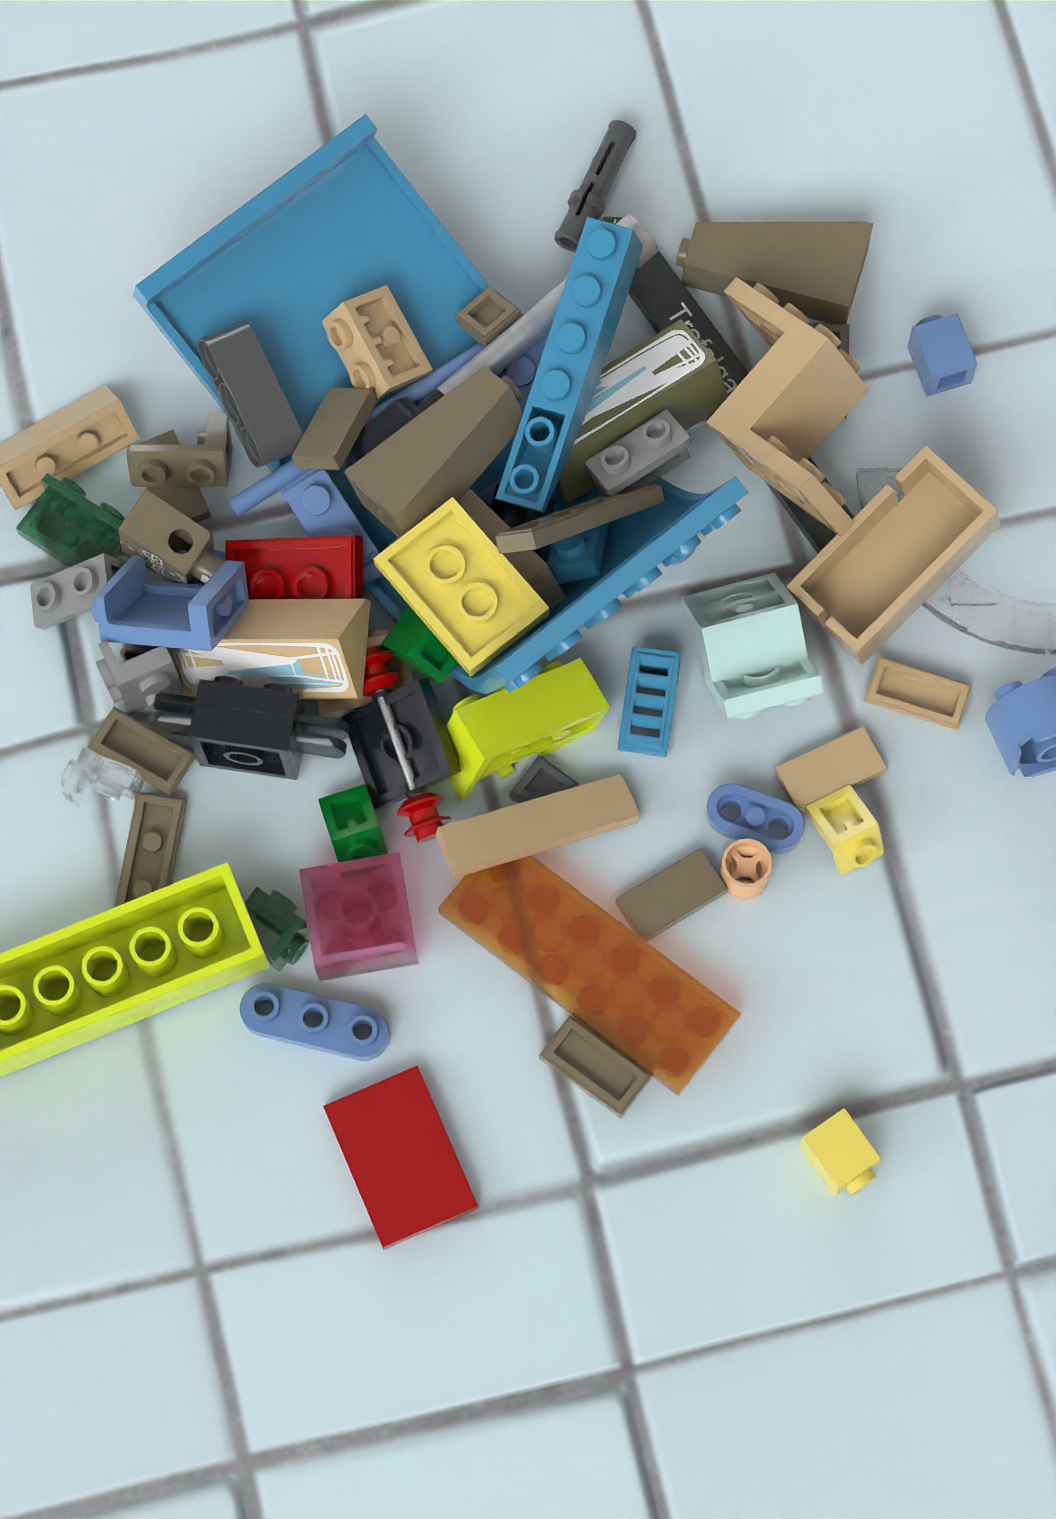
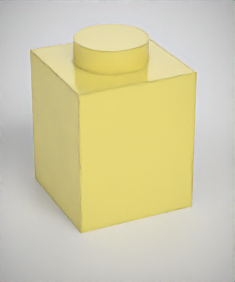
[799,1108,881,1196]

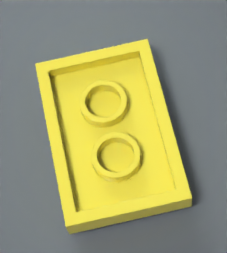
[373,497,550,677]

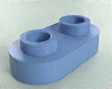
[706,783,804,854]

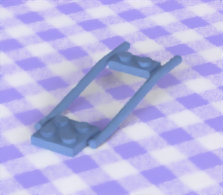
[228,331,550,588]

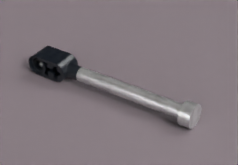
[344,214,659,467]

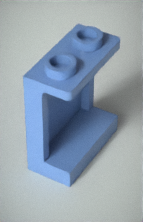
[92,555,249,651]

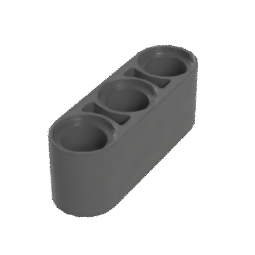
[198,321,303,468]

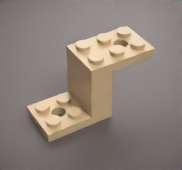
[706,277,869,537]

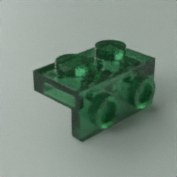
[16,473,125,568]

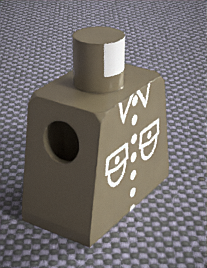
[118,489,225,584]

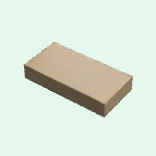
[775,726,887,813]

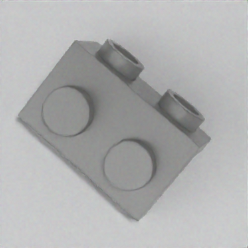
[585,409,692,496]
[95,640,182,715]

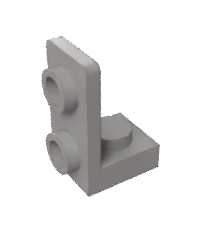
[30,553,127,630]

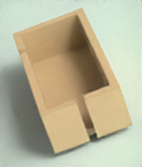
[786,445,1000,665]

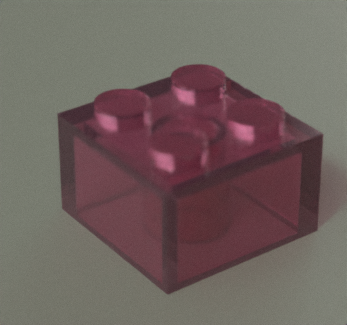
[299,852,419,981]

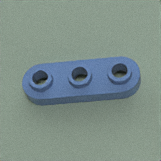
[240,983,390,1061]

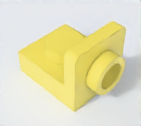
[806,784,884,875]

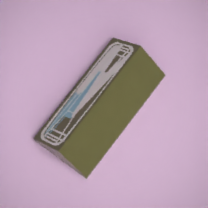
[556,319,728,505]

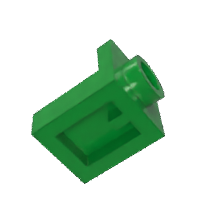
[318,784,388,872]

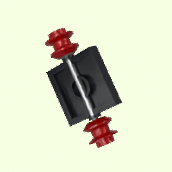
[342,646,462,843]

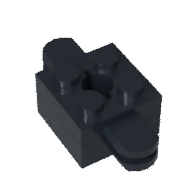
[149,676,351,780]

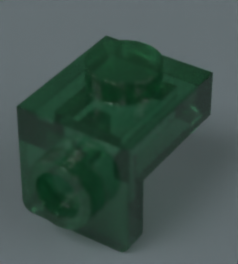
[244,887,310,972]

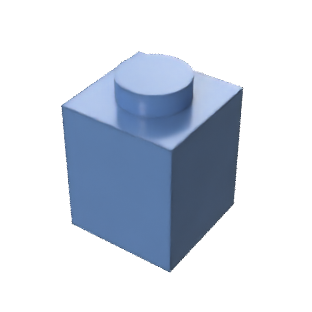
[907,313,977,397]

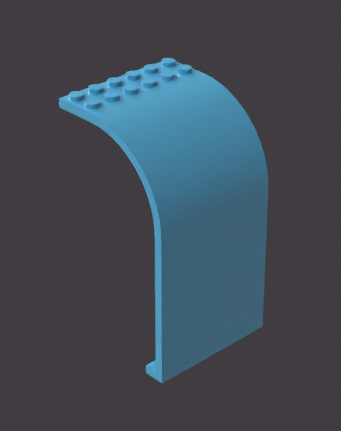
[133,114,749,694]

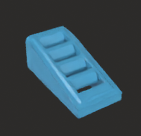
[618,647,681,757]

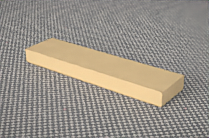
[435,773,641,878]

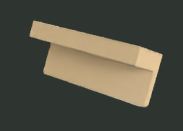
[0,385,140,510]

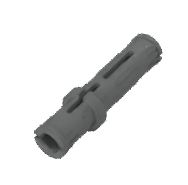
[554,120,637,252]

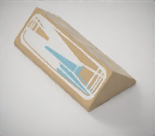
[166,599,371,699]

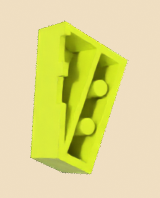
[446,658,610,802]

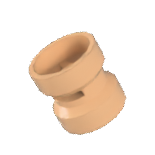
[719,838,772,900]

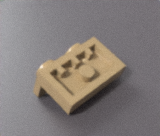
[322,285,433,401]

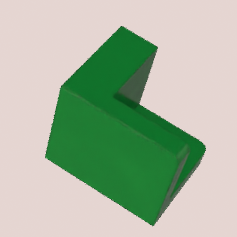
[381,606,457,684]

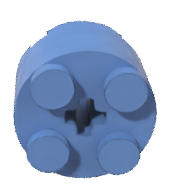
[985,667,1056,777]

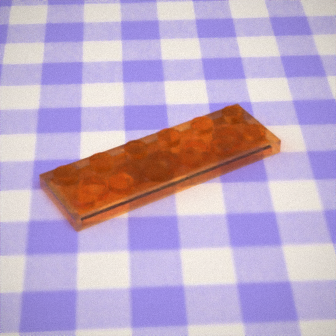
[438,855,741,1097]

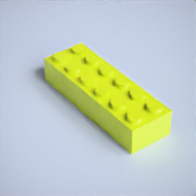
[0,862,270,1077]

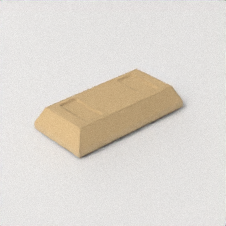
[864,656,973,731]

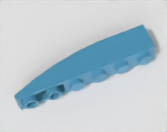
[495,217,643,513]

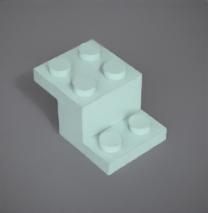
[681,573,824,719]

